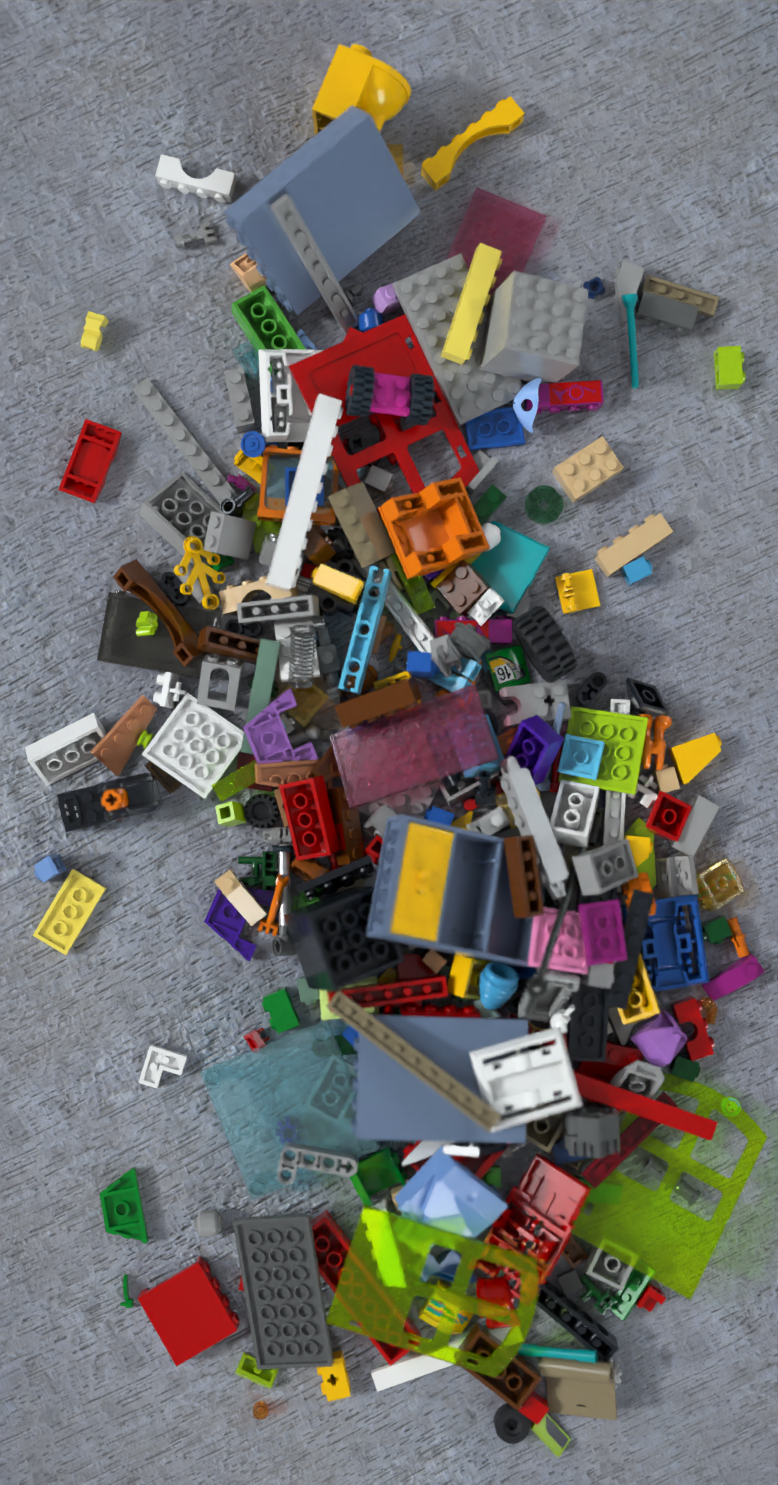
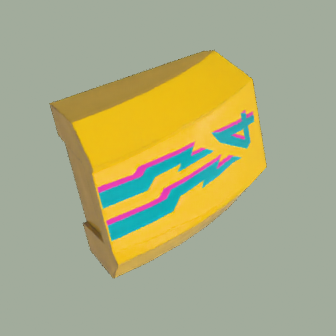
[418,1279,474,1335]

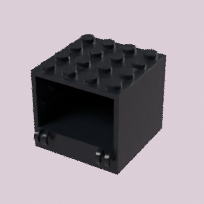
[284,886,404,991]

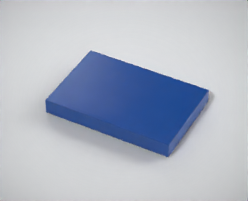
[465,407,525,451]

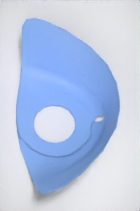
[513,378,542,433]

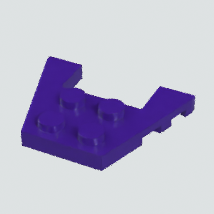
[204,888,275,962]

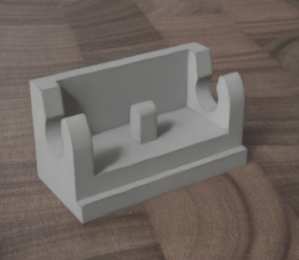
[430,635,462,678]

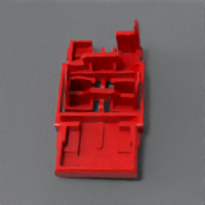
[467,1153,592,1305]

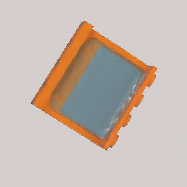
[257,445,339,526]

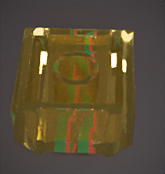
[696,857,745,911]

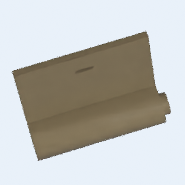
[538,1357,617,1421]

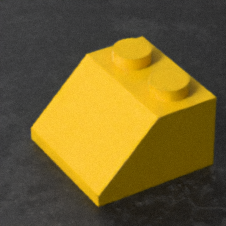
[447,954,492,1000]

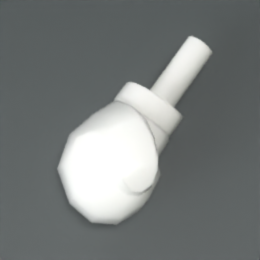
[550,1005,575,1034]

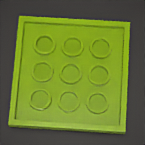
[558,706,649,795]

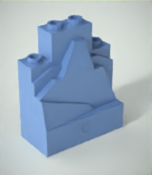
[392,1145,508,1255]

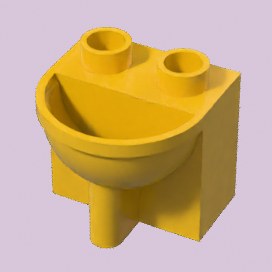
[312,44,412,135]

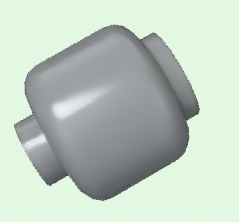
[194,1210,223,1237]

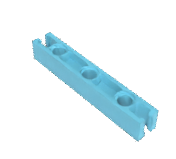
[338,565,392,695]

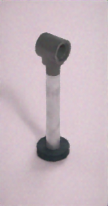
[270,844,297,957]

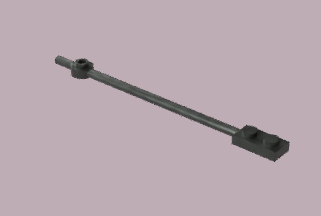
[524,809,605,1017]

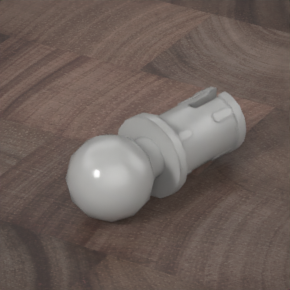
[288,725,321,747]

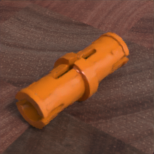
[727,917,750,958]

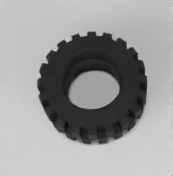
[512,606,577,683]

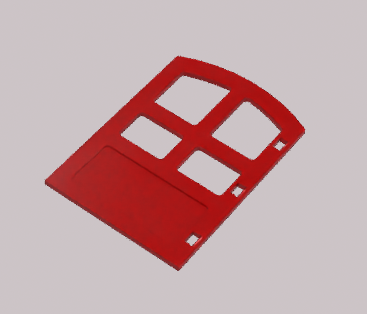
[289,314,480,526]

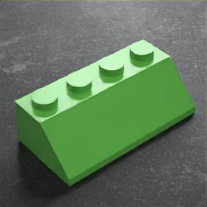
[231,285,306,375]

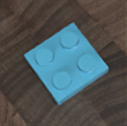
[558,734,605,781]

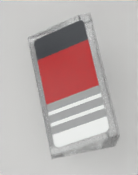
[296,556,318,595]

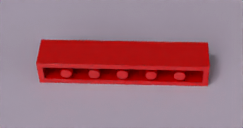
[326,974,448,1013]

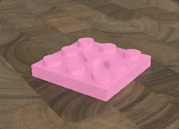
[528,907,589,974]

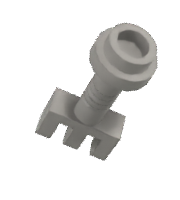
[173,222,218,248]

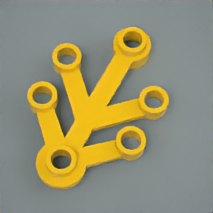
[174,536,226,610]

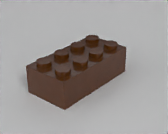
[335,676,422,729]
[454,1322,542,1411]

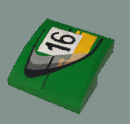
[485,645,532,692]

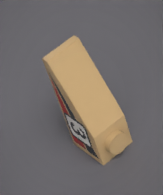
[214,869,267,926]

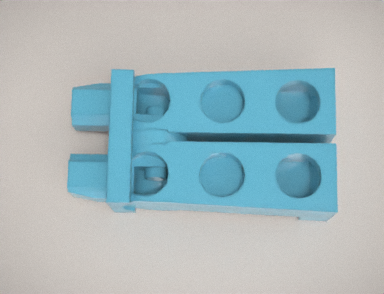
[406,645,482,699]

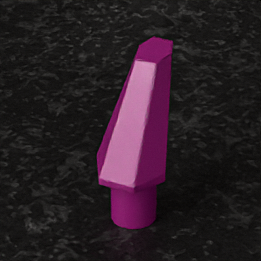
[227,474,256,491]

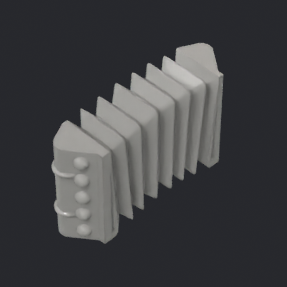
[518,968,580,1023]

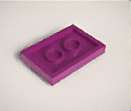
[579,900,627,966]

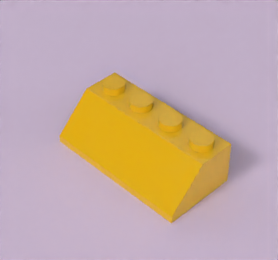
[613,954,660,1025]

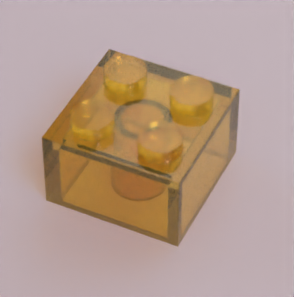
[280,680,329,727]

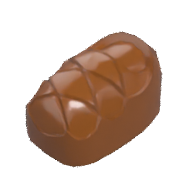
[339,664,378,699]
[290,858,331,882]

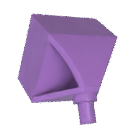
[631,1010,687,1067]

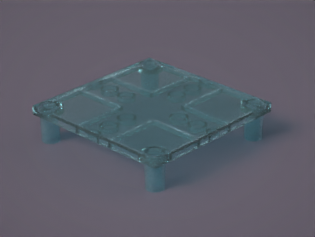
[200,1019,379,1200]

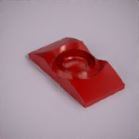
[58,419,122,504]

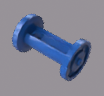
[240,431,279,459]

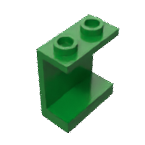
[348,1147,408,1208]

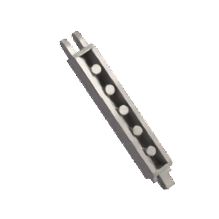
[499,756,569,900]

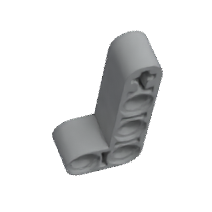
[277,1142,358,1185]

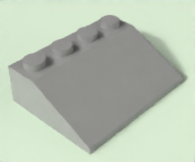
[139,472,224,565]

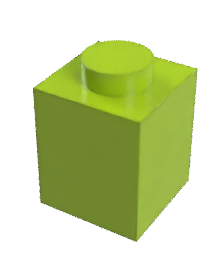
[215,801,246,827]

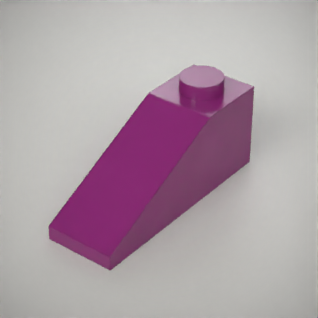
[701,954,765,1002]

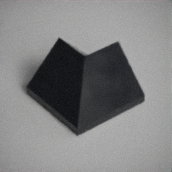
[626,678,670,716]

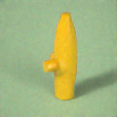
[389,633,403,662]

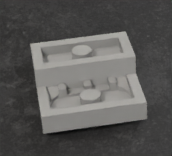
[655,855,699,897]

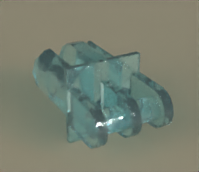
[231,339,259,380]

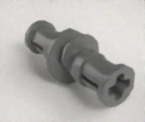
[643,1155,701,1206]

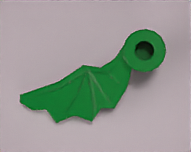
[120,1274,134,1308]

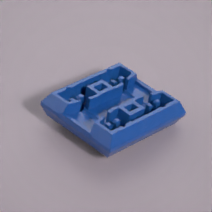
[620,894,710,992]

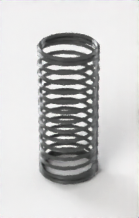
[288,624,316,688]

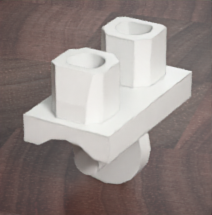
[467,588,505,626]
[153,672,186,709]
[626,774,658,808]

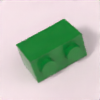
[262,986,300,1034]

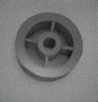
[449,622,491,663]

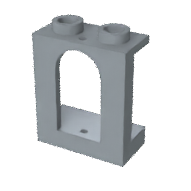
[197,654,244,711]

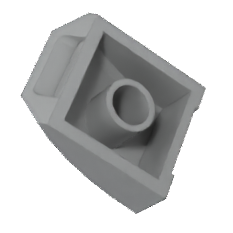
[610,1061,665,1098]

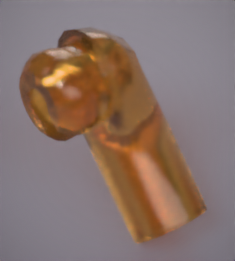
[700,996,718,1025]

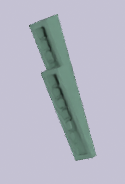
[241,638,280,754]

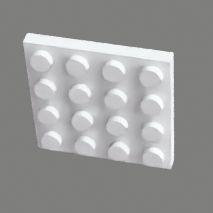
[142,693,244,799]

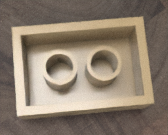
[552,436,624,503]

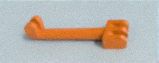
[258,874,289,937]

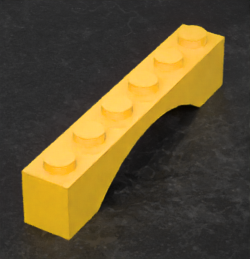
[421,96,525,191]

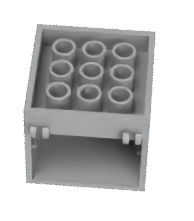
[480,271,588,384]

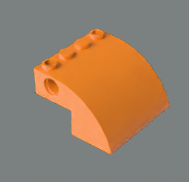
[378,477,490,579]

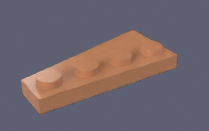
[90,695,157,777]
[255,759,332,789]

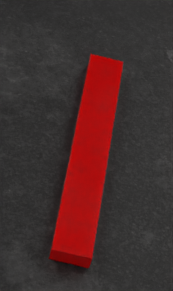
[573,1071,718,1141]

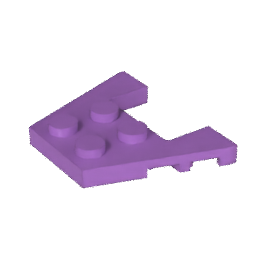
[243,689,318,764]

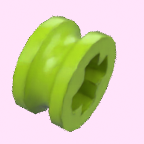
[137,730,154,749]

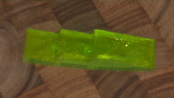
[390,540,435,615]
[211,760,287,802]

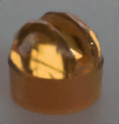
[253,1401,269,1420]

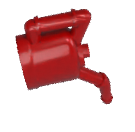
[476,1240,523,1330]

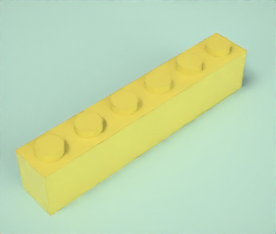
[441,243,502,365]

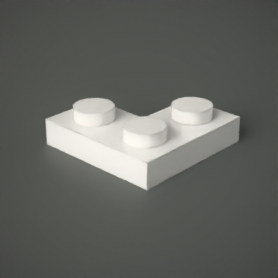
[139,1044,188,1088]

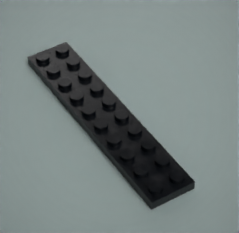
[566,880,617,1062]

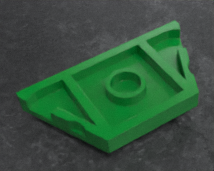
[99,1167,149,1244]

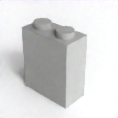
[203,511,257,560]

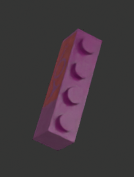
[525,380,604,415]
[434,616,512,644]

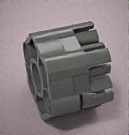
[563,1102,620,1158]

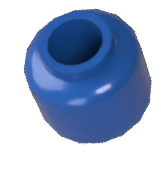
[359,308,384,333]

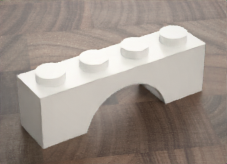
[155,154,237,203]

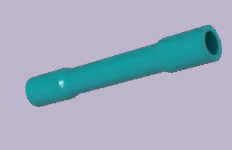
[518,1343,598,1363]

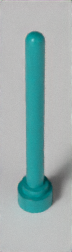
[622,293,639,389]

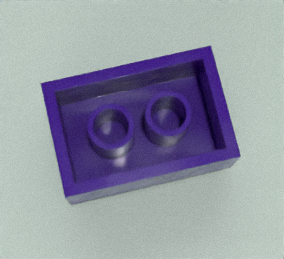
[504,715,564,785]

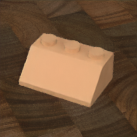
[230,253,267,292]

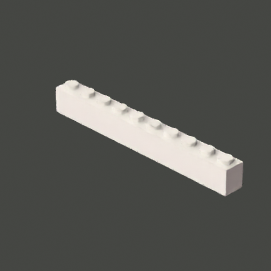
[265,394,343,592]

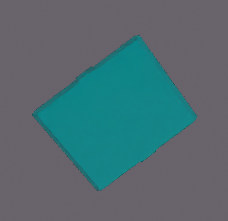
[471,520,550,614]

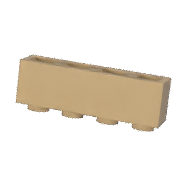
[595,513,673,577]

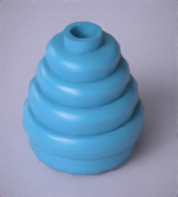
[479,962,519,1010]

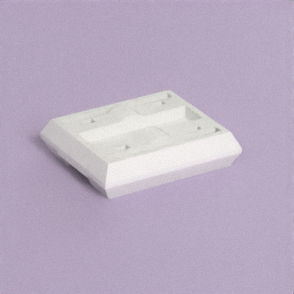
[258,349,338,442]
[469,1026,582,1132]

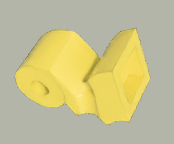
[81,311,109,352]

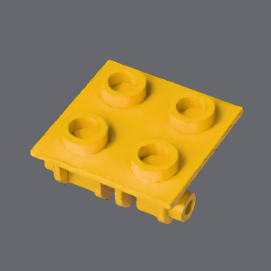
[555,569,600,614]

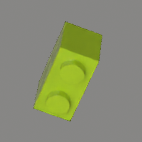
[714,346,746,390]

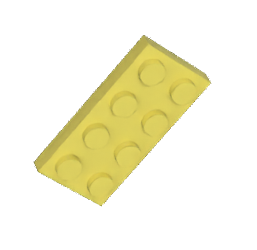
[33,869,107,955]

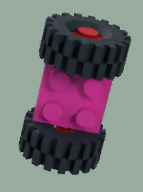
[345,365,435,426]

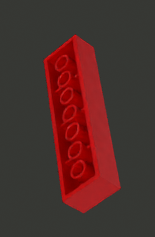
[311,1209,422,1366]

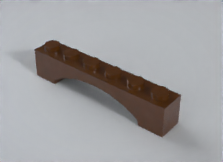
[113,559,205,667]

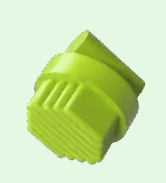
[136,611,158,636]

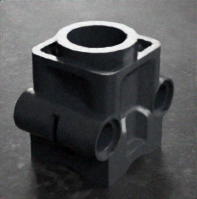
[309,559,367,617]

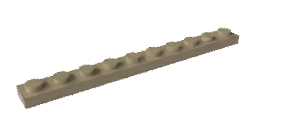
[326,990,502,1133]

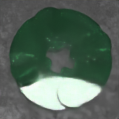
[524,485,563,525]

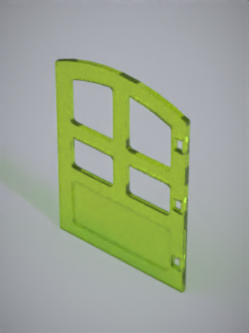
[571,1073,767,1300]
[326,1204,538,1377]

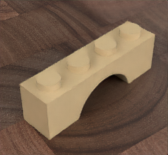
[219,575,299,615]

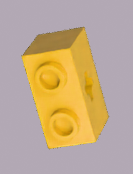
[317,1350,351,1402]

